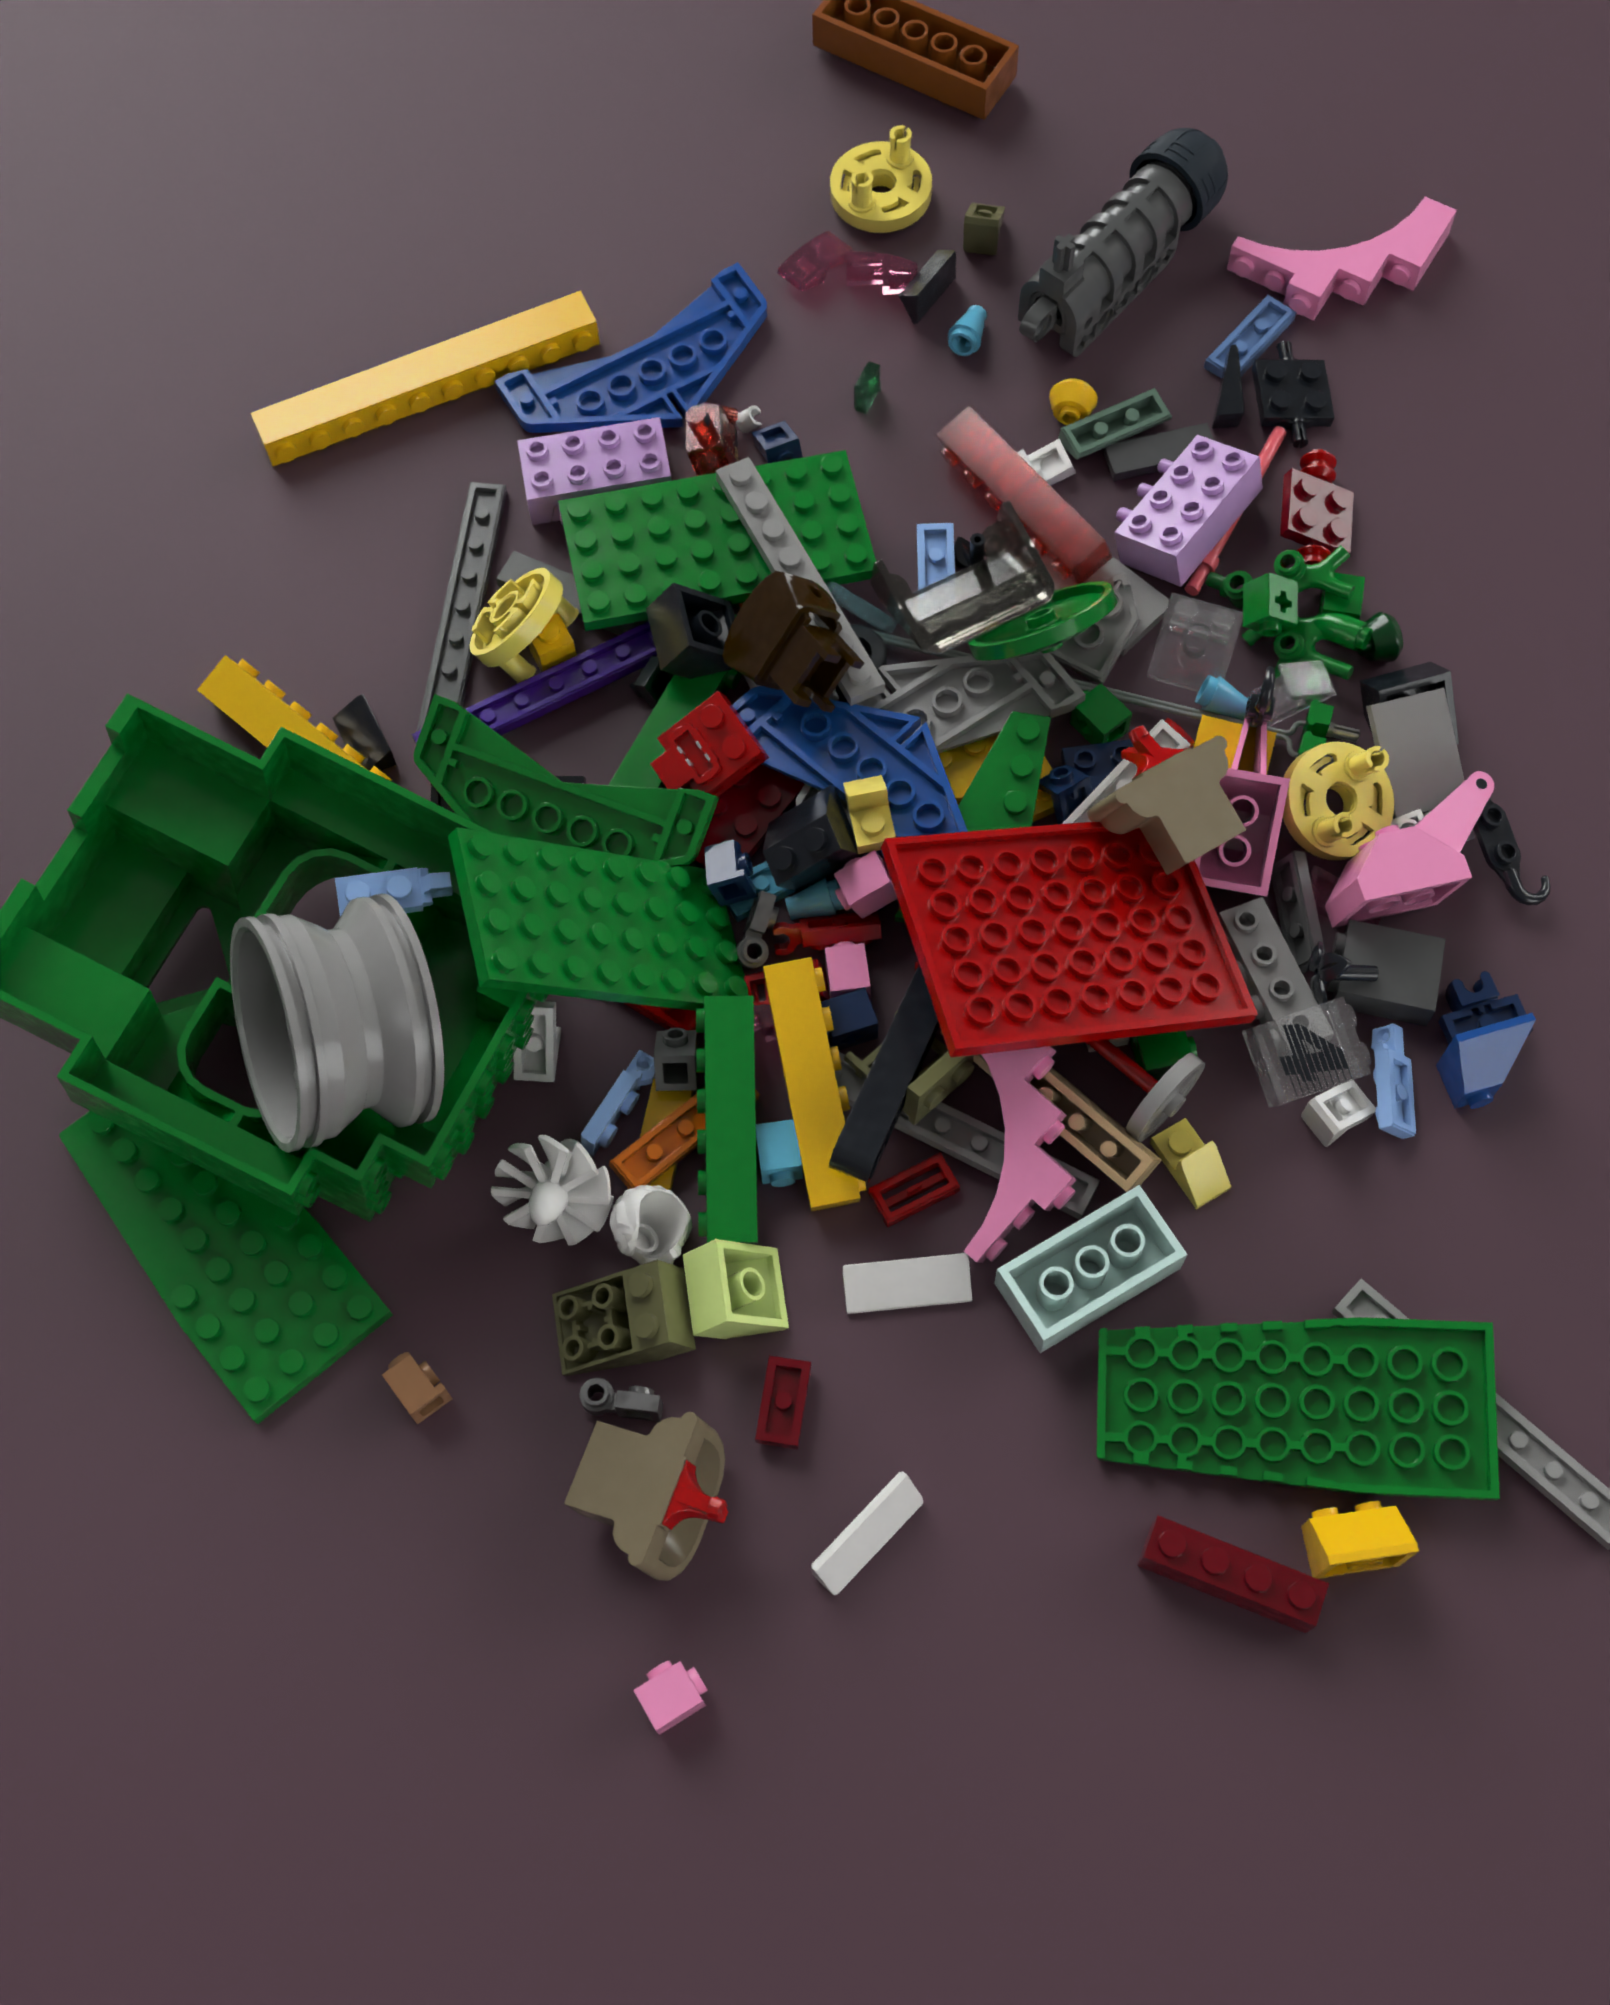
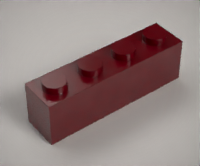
[1137,1515,1329,1633]

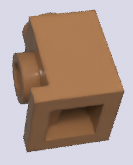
[382,1352,453,1424]

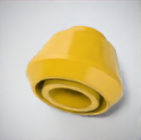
[1049,378,1098,426]

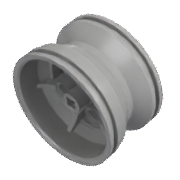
[230,894,444,1152]

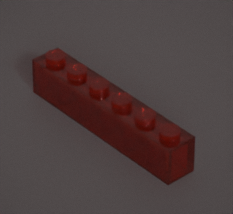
[936,406,1113,584]

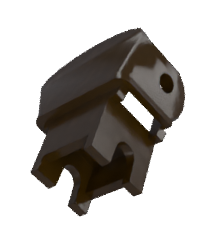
[723,571,864,713]

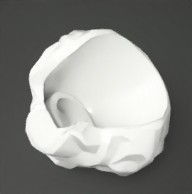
[610,1185,692,1265]

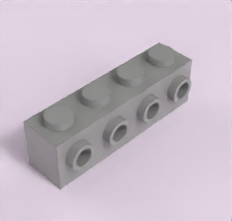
[1218,897,1333,1064]

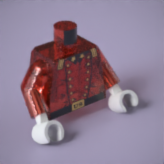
[685,402,762,476]

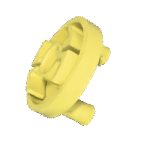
[830,125,932,233]
[470,568,579,684]
[1283,742,1394,860]

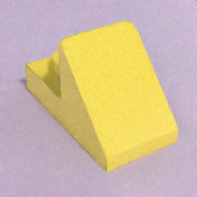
[843,775,896,854]
[1150,1117,1232,1210]

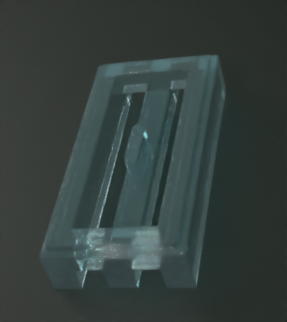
[826,581,898,633]

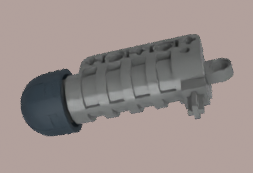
[1018,128,1228,357]

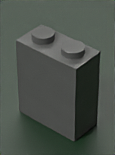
[1326,919,1446,1026]

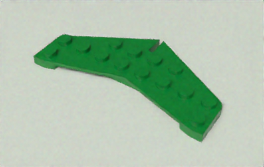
[414,694,719,866]

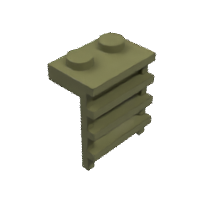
[844,1010,974,1126]

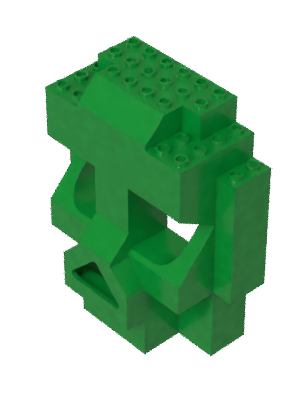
[0,693,549,1222]

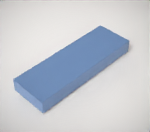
[1204,295,1296,378]

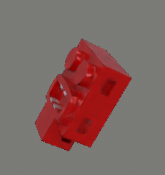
[650,691,770,797]

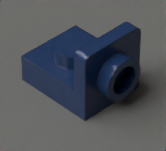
[752,421,803,464]
[1039,765,1093,824]

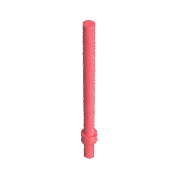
[1185,426,1287,596]

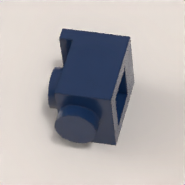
[704,839,758,907]

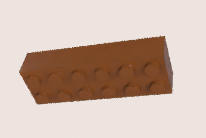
[812,0,1019,120]

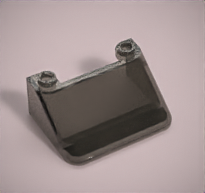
[870,500,1055,655]

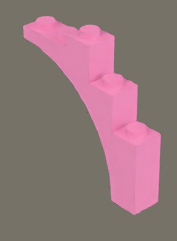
[1227,197,1457,321]
[964,1046,1077,1263]

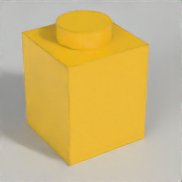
[529,613,577,672]

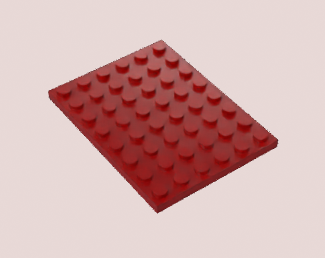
[881,822,1258,1058]

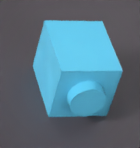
[756,1119,803,1187]

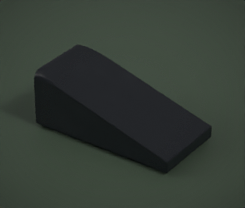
[1212,345,1245,429]

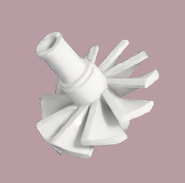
[491,1135,614,1246]

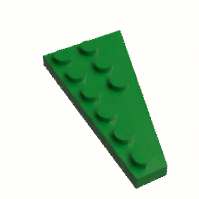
[895,711,1051,923]

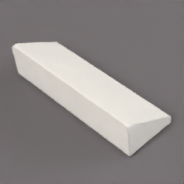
[842,1253,972,1314]
[811,1471,923,1595]

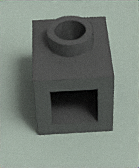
[654,1028,698,1091]

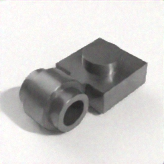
[736,891,779,969]
[579,1378,663,1422]

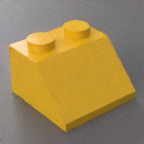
[1301,1501,1419,1579]

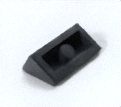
[898,250,956,324]
[333,694,396,771]

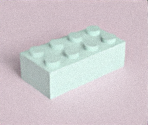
[994,1185,1187,1353]

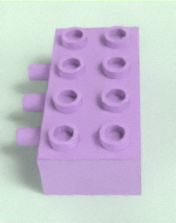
[517,417,672,525]
[1114,435,1263,587]

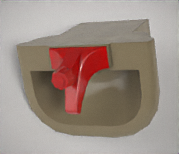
[1087,725,1246,875]
[564,1412,728,1581]

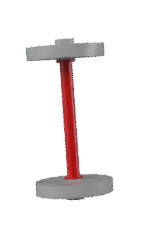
[1085,1040,1205,1142]

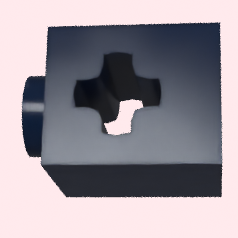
[821,988,878,1050]

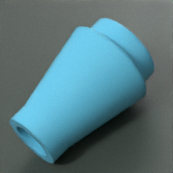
[948,305,987,356]
[1195,675,1248,720]
[785,877,844,920]

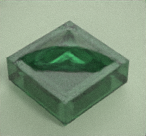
[854,361,881,414]

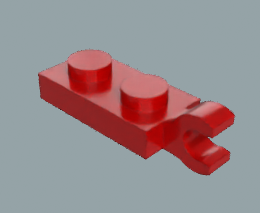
[773,911,882,956]

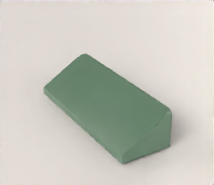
[1058,388,1172,460]

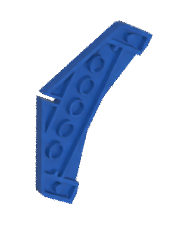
[494,262,767,433]
[733,686,968,860]

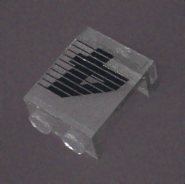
[1242,996,1371,1108]

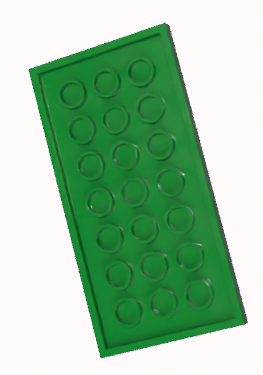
[558,450,878,631]
[448,827,749,1011]

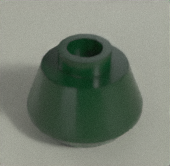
[1357,612,1403,662]

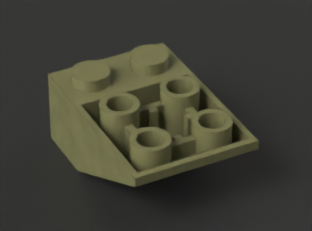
[552,1259,696,1376]

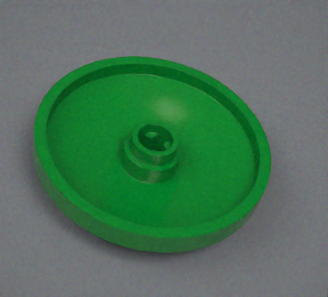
[967,581,1117,661]

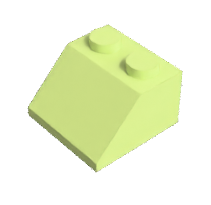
[683,1239,789,1339]

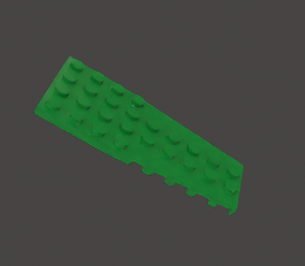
[59,1111,393,1424]
[1096,1317,1500,1501]

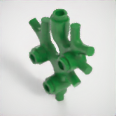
[1205,545,1373,700]

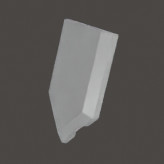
[1049,571,1141,684]

